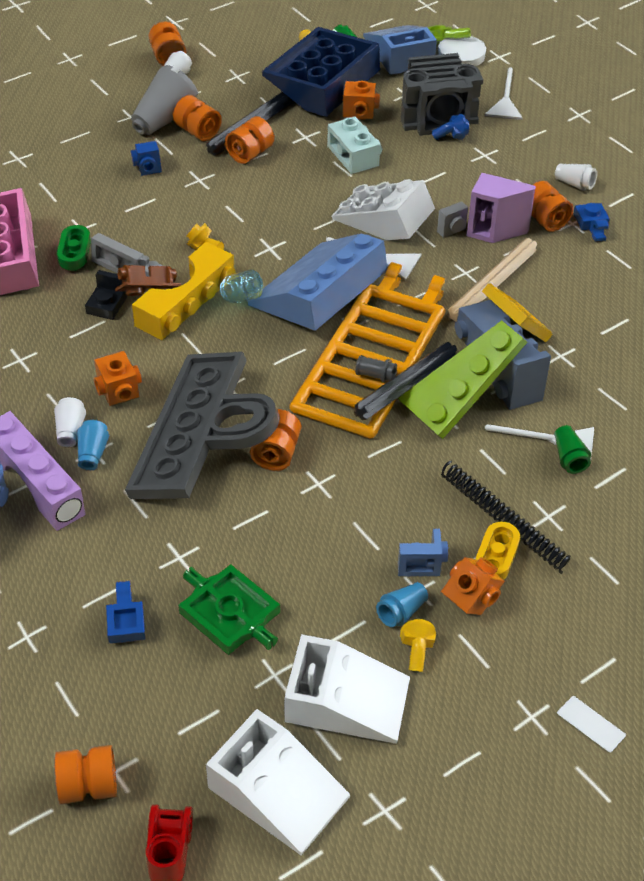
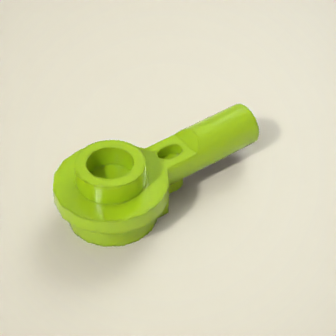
[428,25,471,45]

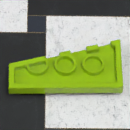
[398,320,528,439]

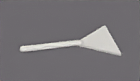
[485,67,523,120]
[326,237,422,281]
[485,424,594,459]

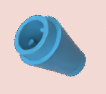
[77,420,110,470]
[376,582,428,627]

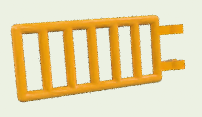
[289,262,446,439]

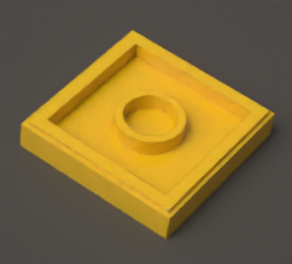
[481,283,553,342]

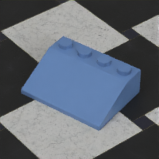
[248,233,388,331]

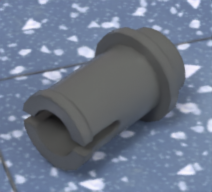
[355,355,397,383]

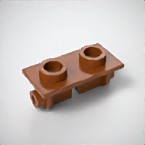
[115,265,181,296]

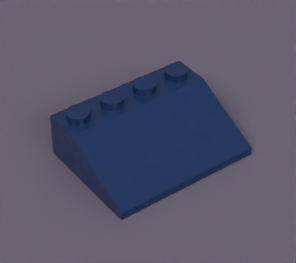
[262,27,380,117]

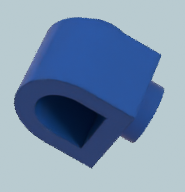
[131,141,162,176]

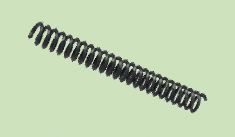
[441,460,571,574]

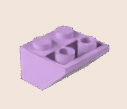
[467,173,536,243]

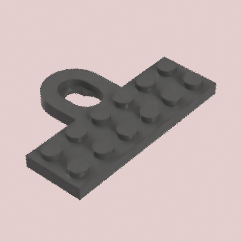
[125,352,280,499]

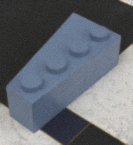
[455,300,551,410]

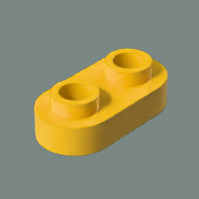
[476,522,520,580]

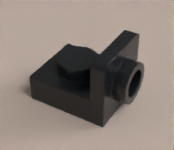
[85,270,127,320]

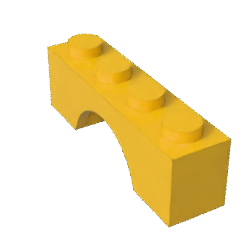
[132,242,235,340]

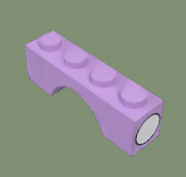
[0,411,85,531]

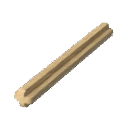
[448,238,537,322]

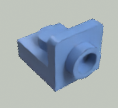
[398,529,448,576]

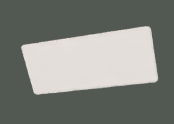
[557,696,626,753]

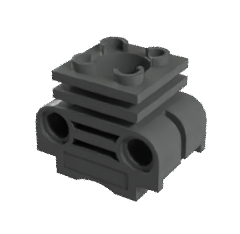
[401,53,483,136]

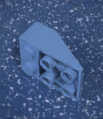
[363,25,437,74]

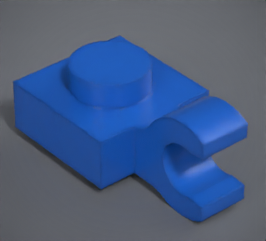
[574,203,610,241]
[106,581,146,644]

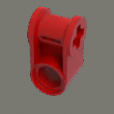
[145,804,193,881]

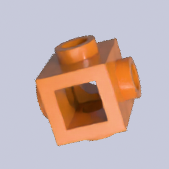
[343,81,380,120]
[94,351,142,406]
[441,557,505,615]

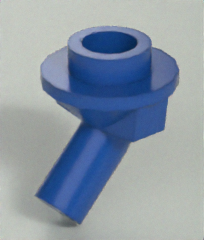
[432,114,469,140]

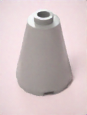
[131,65,199,135]

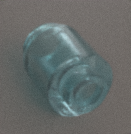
[220,270,264,303]

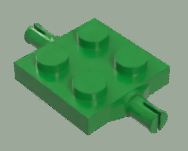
[178,564,280,655]

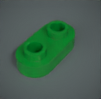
[57,225,91,271]

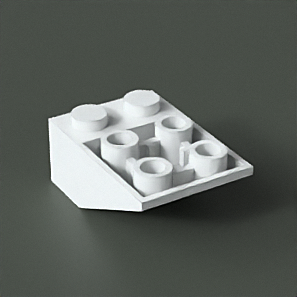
[331,179,435,240]
[284,634,410,744]
[206,709,350,856]

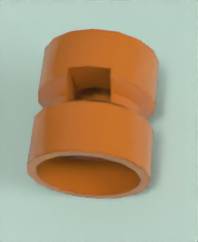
[148,21,187,66]
[173,95,222,141]
[225,116,274,164]
[531,181,574,232]
[250,409,302,471]
[55,745,117,804]

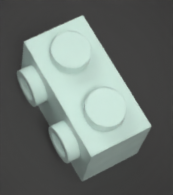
[327,116,382,174]

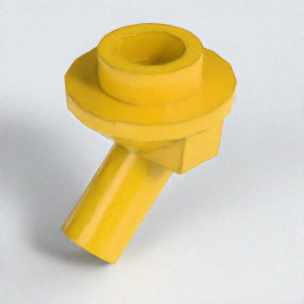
[186,223,224,250]
[400,619,436,672]

